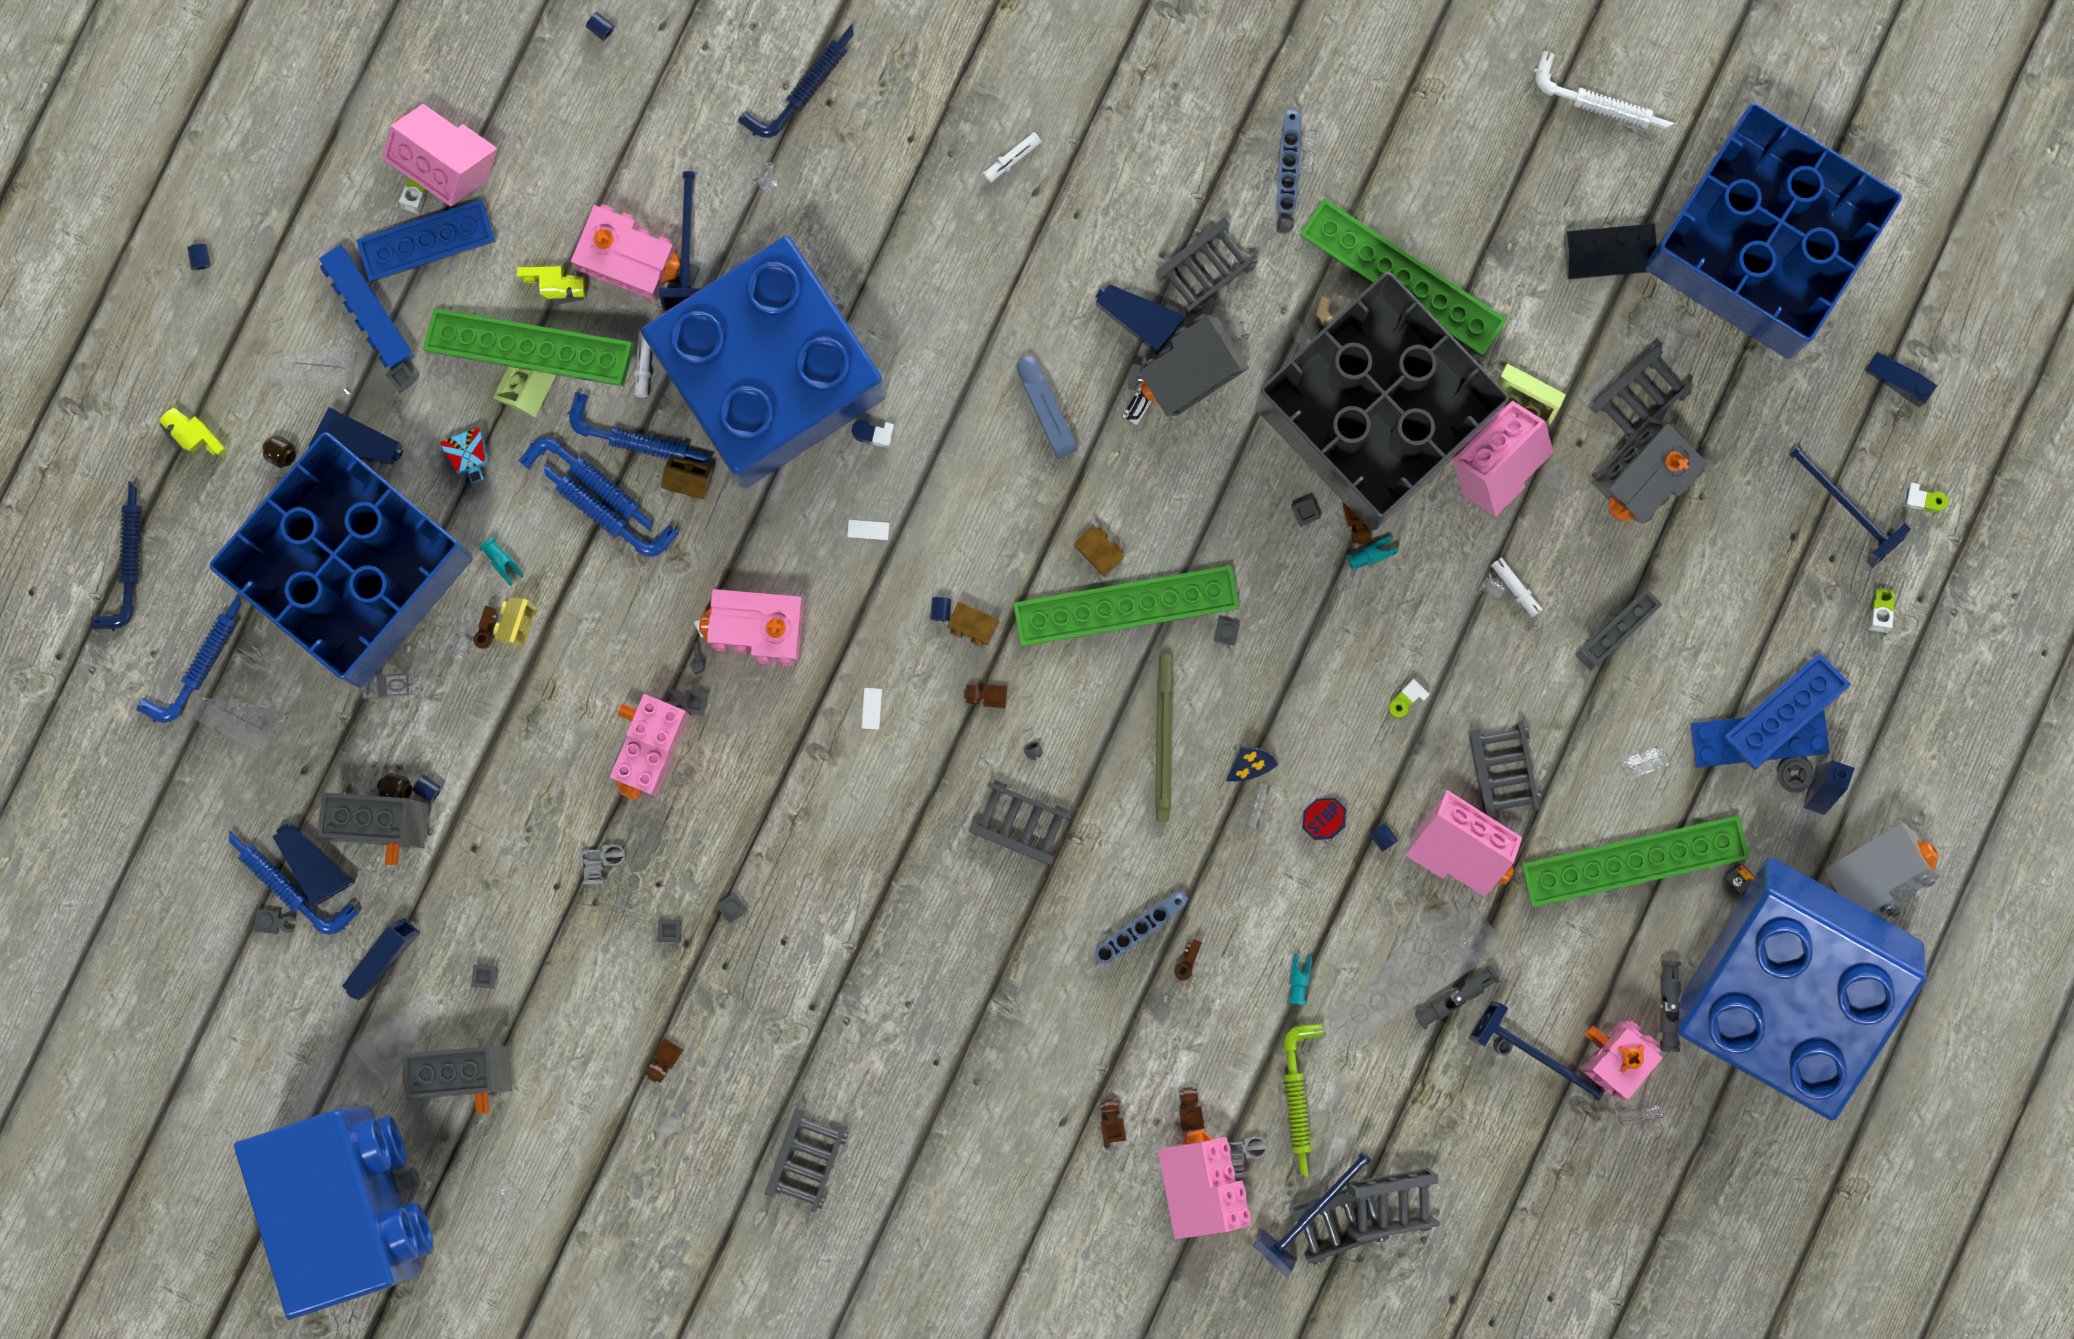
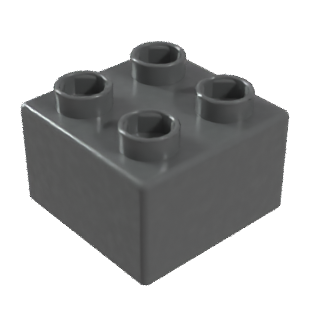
[1255,272,1509,531]

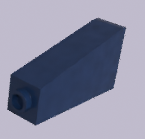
[1095,284,1185,354]
[309,407,403,465]
[1803,760,1855,815]
[272,824,355,906]
[342,918,421,1001]

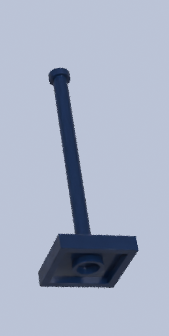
[659,171,701,310]
[1790,446,1911,568]
[1468,1001,1605,1101]
[1253,1152,1372,1277]

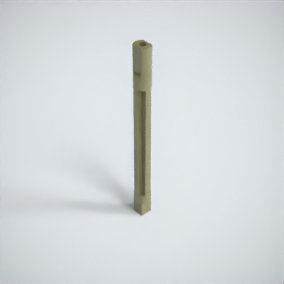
[1155,654,1173,822]

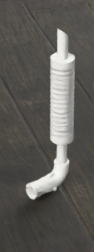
[1534,51,1676,129]

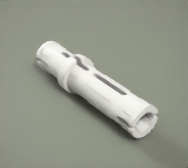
[982,132,1042,183]
[634,330,651,398]
[1491,557,1543,618]

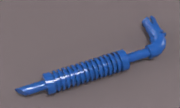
[568,392,713,463]
[518,437,652,533]
[544,464,679,557]
[136,593,241,723]
[229,830,359,935]

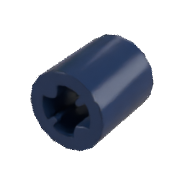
[586,12,615,41]
[187,244,211,270]
[930,597,952,622]
[412,775,442,803]
[1370,823,1398,852]

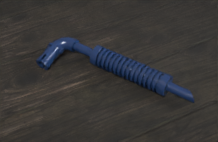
[738,24,854,138]
[91,480,142,631]

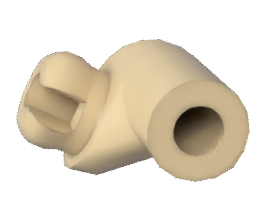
[1316,297,1335,328]

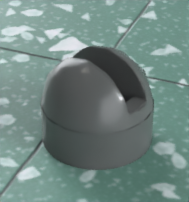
[1276,215,1294,233]
[1023,741,1043,761]
[1493,1037,1513,1056]

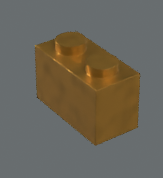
[661,455,713,500]
[1074,525,1124,578]
[947,602,999,647]

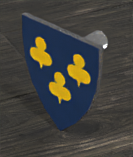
[1225,744,1278,782]

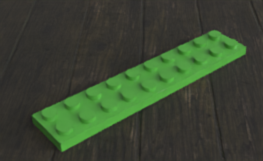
[1299,198,1507,357]
[422,308,635,387]
[1013,565,1239,647]
[1521,815,1750,908]

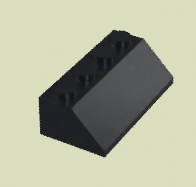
[1563,223,1657,280]

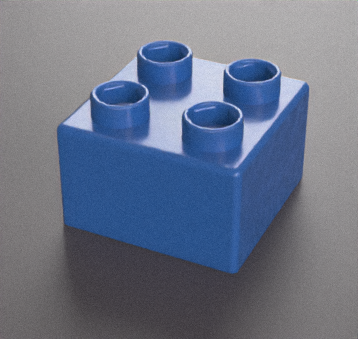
[1645,103,1902,359]
[641,236,886,488]
[209,432,473,688]
[1678,857,1927,1121]
[234,1106,434,1320]

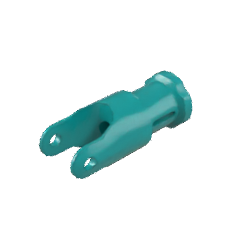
[1346,536,1399,573]
[479,537,524,586]
[1287,953,1312,1006]

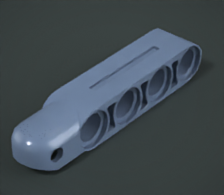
[1276,108,1301,217]
[1016,355,1078,459]
[1095,891,1189,964]

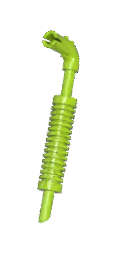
[1283,1023,1324,1179]

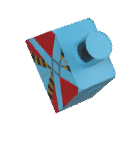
[440,427,489,484]

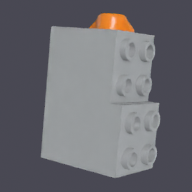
[1825,823,1941,920]

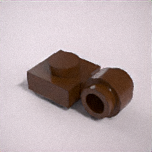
[1342,504,1372,545]
[473,605,498,649]
[964,684,1007,709]
[1174,939,1202,981]
[645,1038,683,1083]
[1179,1087,1204,1131]
[1100,1099,1126,1144]

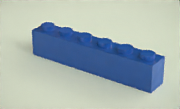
[319,244,415,370]

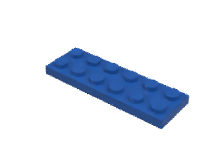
[356,199,496,282]
[1723,653,1851,771]
[1690,710,1830,768]

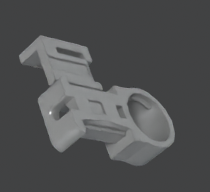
[579,844,626,885]
[1228,1136,1267,1178]

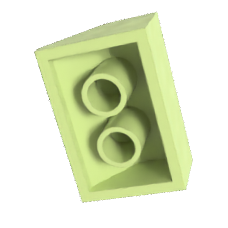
[1497,364,1566,429]
[493,367,556,417]

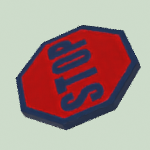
[1302,798,1347,840]

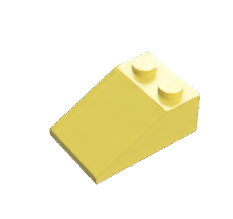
[493,597,537,649]

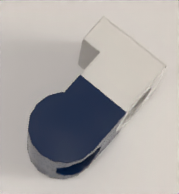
[851,420,895,449]

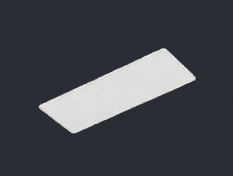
[847,520,889,540]
[861,688,882,730]

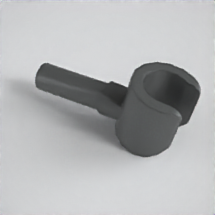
[690,642,705,675]

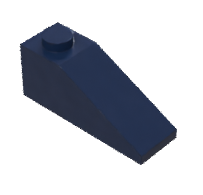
[1865,352,1938,408]

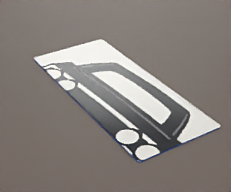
[1122,386,1152,425]

